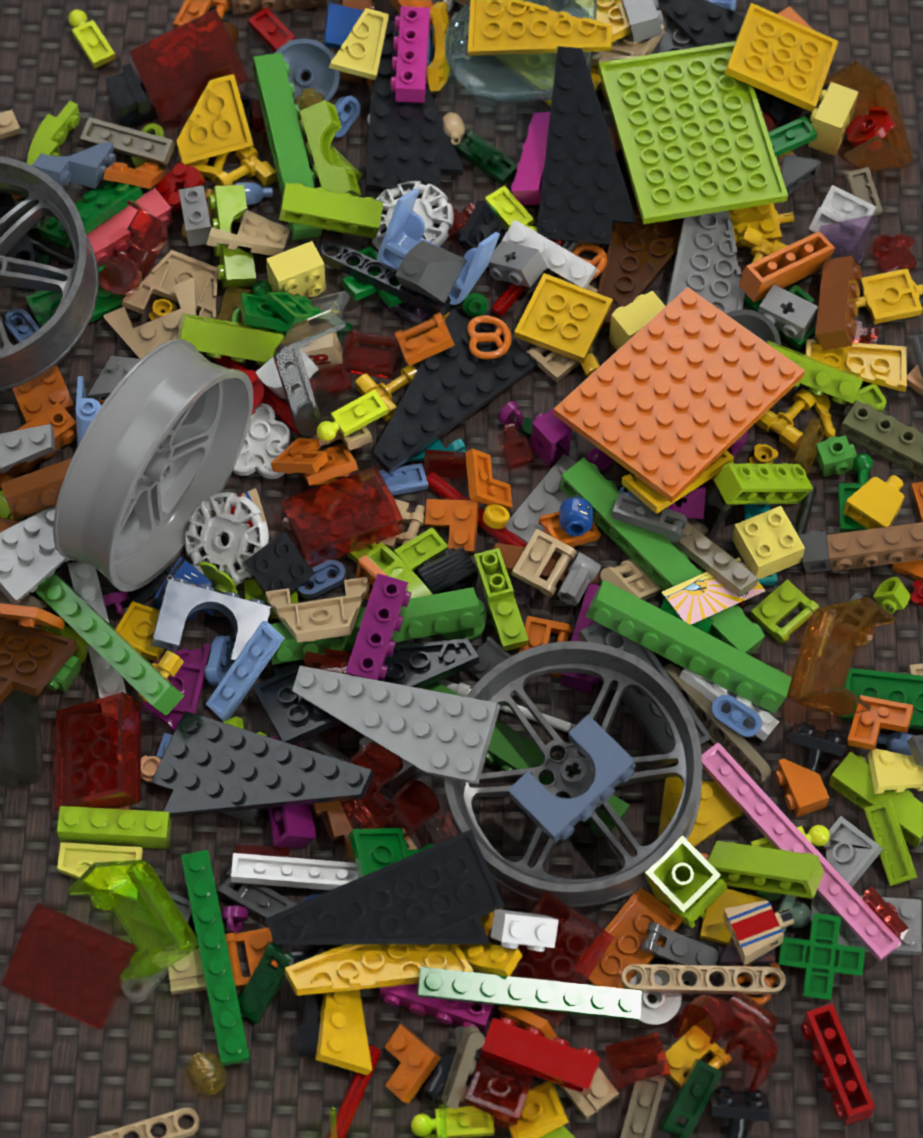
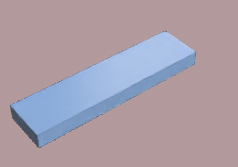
[206,621,285,721]

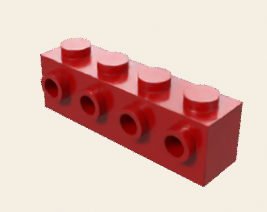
[801,1003,875,1126]
[481,1017,600,1096]

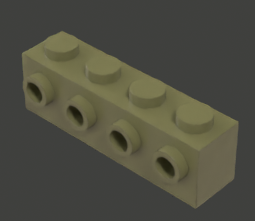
[839,400,923,478]

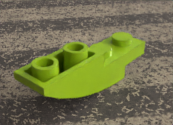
[27,101,80,166]
[346,535,433,599]
[474,548,529,652]

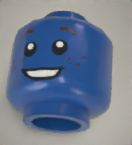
[559,497,593,536]

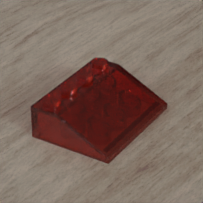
[129,9,249,122]
[280,466,404,567]
[54,692,141,812]
[510,890,615,1029]
[2,903,139,1030]

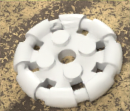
[372,181,454,250]
[185,492,269,585]

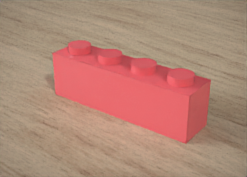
[86,188,173,266]

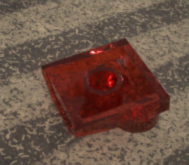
[464,1055,534,1127]

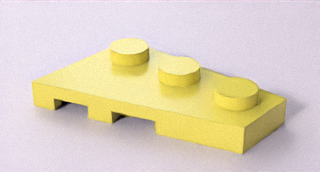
[328,8,389,80]
[867,749,923,794]
[57,842,143,903]

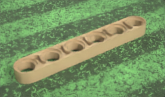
[620,964,785,995]
[89,1108,200,1138]

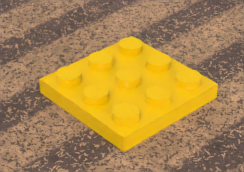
[514,273,613,363]

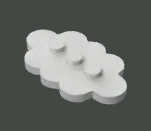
[232,403,290,479]

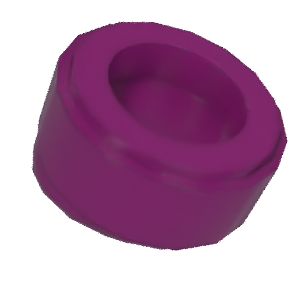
[497,401,523,428]
[587,448,612,474]
[102,591,130,616]
[220,906,248,933]

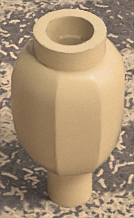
[442,112,465,145]

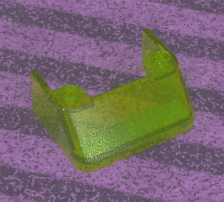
[67,860,198,980]

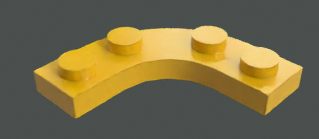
[426,2,451,91]
[458,907,522,977]

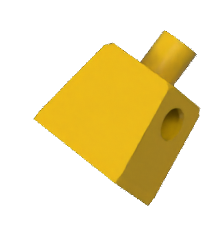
[843,475,905,529]

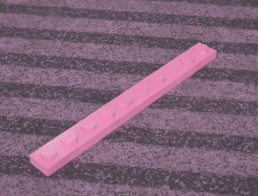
[702,742,901,962]

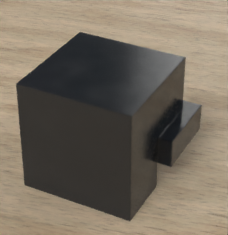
[105,63,158,128]

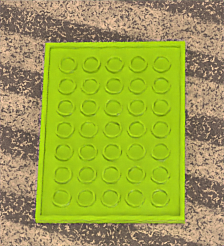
[598,41,788,224]

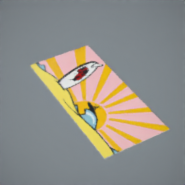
[662,558,766,625]

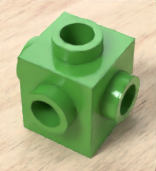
[815,435,857,477]

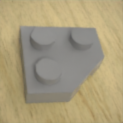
[824,816,883,887]

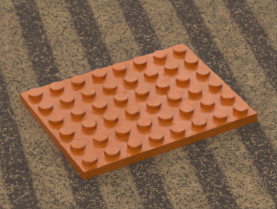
[553,287,805,503]

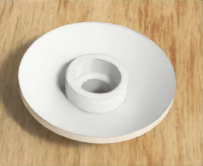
[629,971,682,1025]

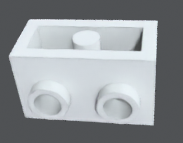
[491,909,558,952]

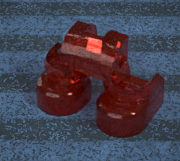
[98,200,168,295]
[342,741,440,838]
[675,992,778,1093]

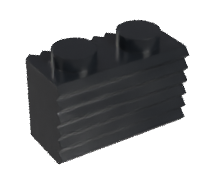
[417,546,478,595]

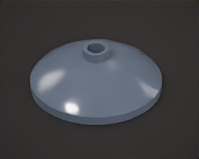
[275,39,340,111]

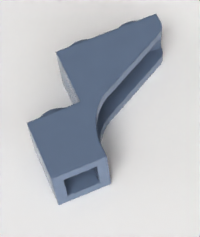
[32,142,116,188]

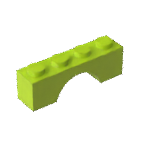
[300,100,361,197]
[208,185,256,288]

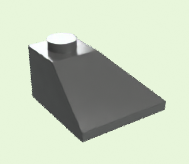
[395,240,467,304]

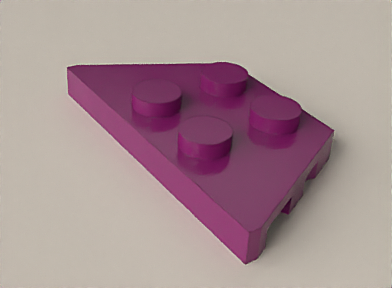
[142,643,211,731]

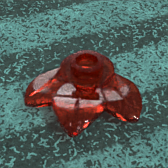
[872,234,917,273]

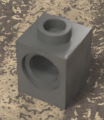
[800,530,832,574]

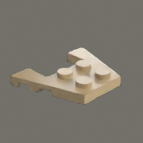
[583,4,665,66]
[206,209,290,256]
[122,250,218,319]
[104,277,199,359]
[266,577,369,642]

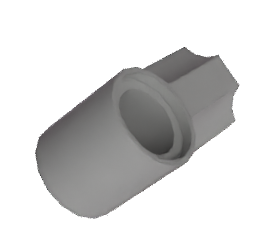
[556,551,601,606]

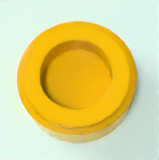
[482,504,510,529]

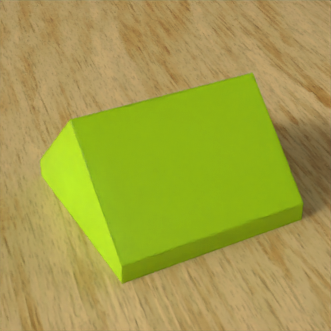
[644,835,721,913]

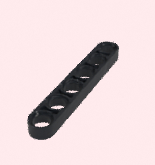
[321,241,451,315]

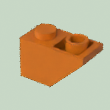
[774,759,830,818]

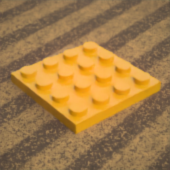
[724,3,838,112]

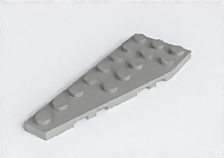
[666,211,745,314]
[292,666,500,784]

